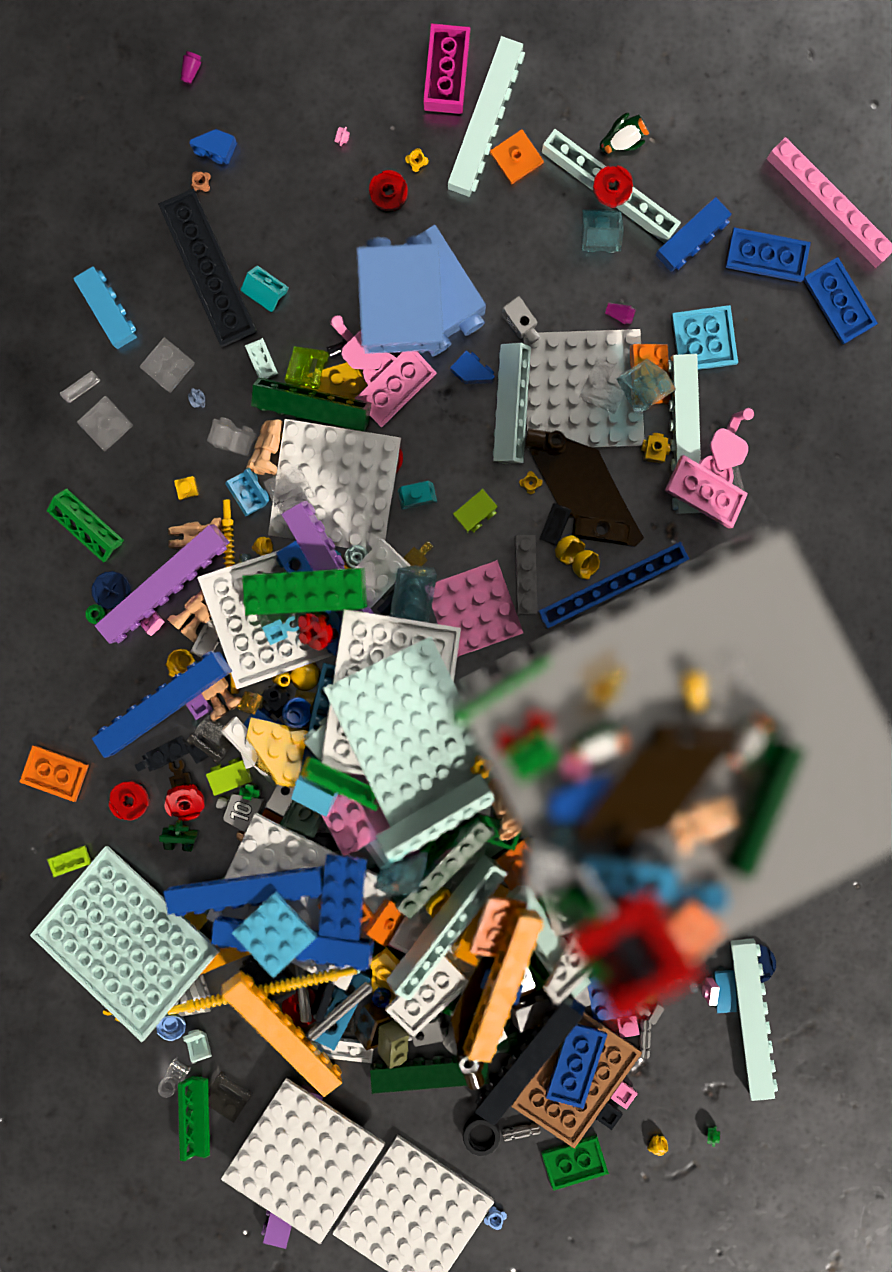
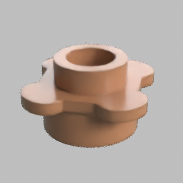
[191,171,211,192]

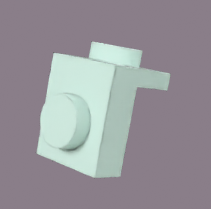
[183,1029,212,1063]

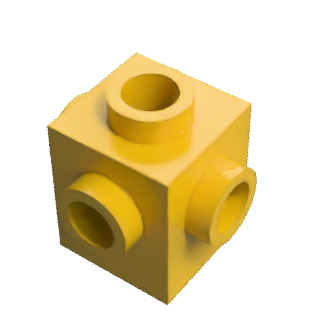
[641,433,671,464]

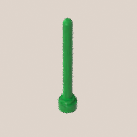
[452,657,550,727]

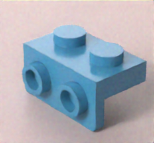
[225,468,269,516]

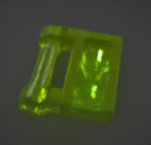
[285,347,329,389]

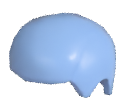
[156,1013,186,1041]

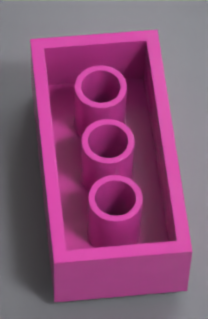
[424,24,470,114]

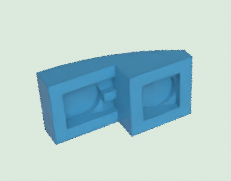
[676,885,729,912]
[714,970,737,1013]

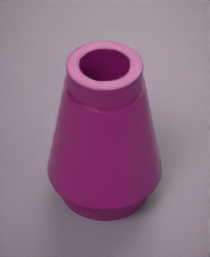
[180,51,202,84]
[605,303,636,324]

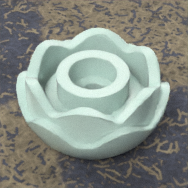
[344,545,368,568]

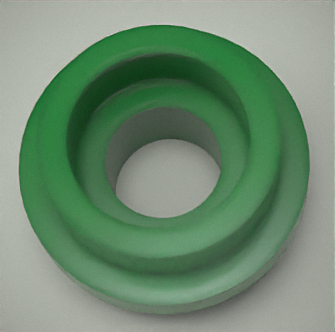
[85,604,105,624]
[707,1126,720,1147]

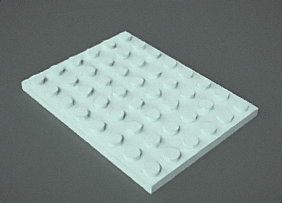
[323,636,497,827]
[30,846,221,1042]

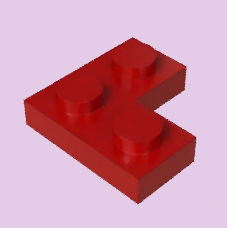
[496,712,552,754]

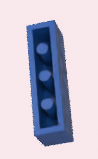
[656,197,732,272]

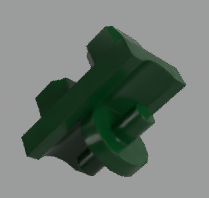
[159,819,198,852]

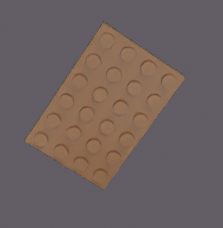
[511,1012,642,1148]

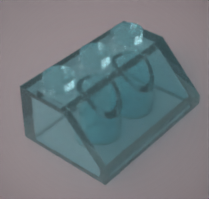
[390,565,437,623]

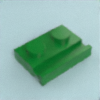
[503,730,561,784]

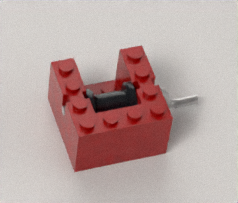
[566,868,702,1027]

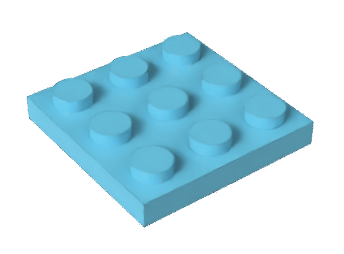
[671,305,738,370]
[232,892,317,977]

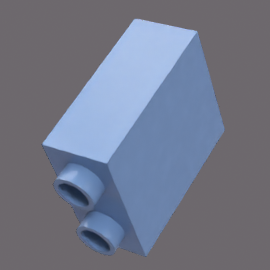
[403,225,486,357]
[358,236,444,354]

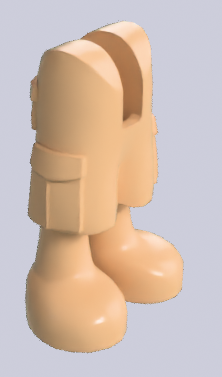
[246,420,284,475]
[168,518,223,549]
[167,590,211,643]
[201,678,243,721]
[488,779,522,840]
[671,799,738,854]

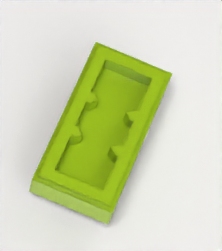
[47,845,92,877]

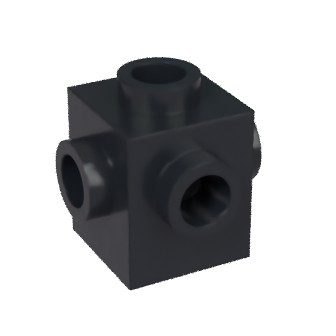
[261,683,290,718]

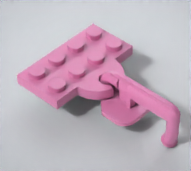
[329,315,437,428]
[665,408,754,529]

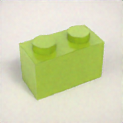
[453,489,498,533]
[206,757,253,796]

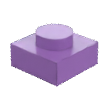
[186,694,213,720]

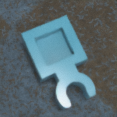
[262,617,299,645]

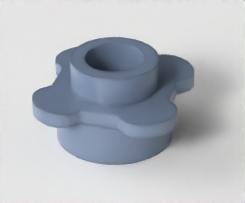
[188,388,205,408]

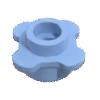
[484,1206,507,1230]

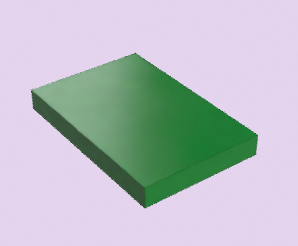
[541,1134,609,1191]

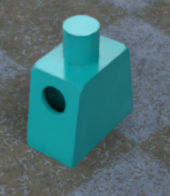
[397,481,437,510]

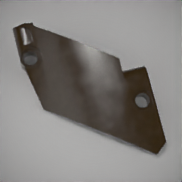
[525,428,644,547]
[578,723,741,847]
[451,955,536,1090]

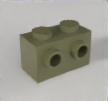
[378,1019,409,1069]

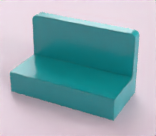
[241,265,289,312]

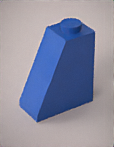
[546,773,611,820]

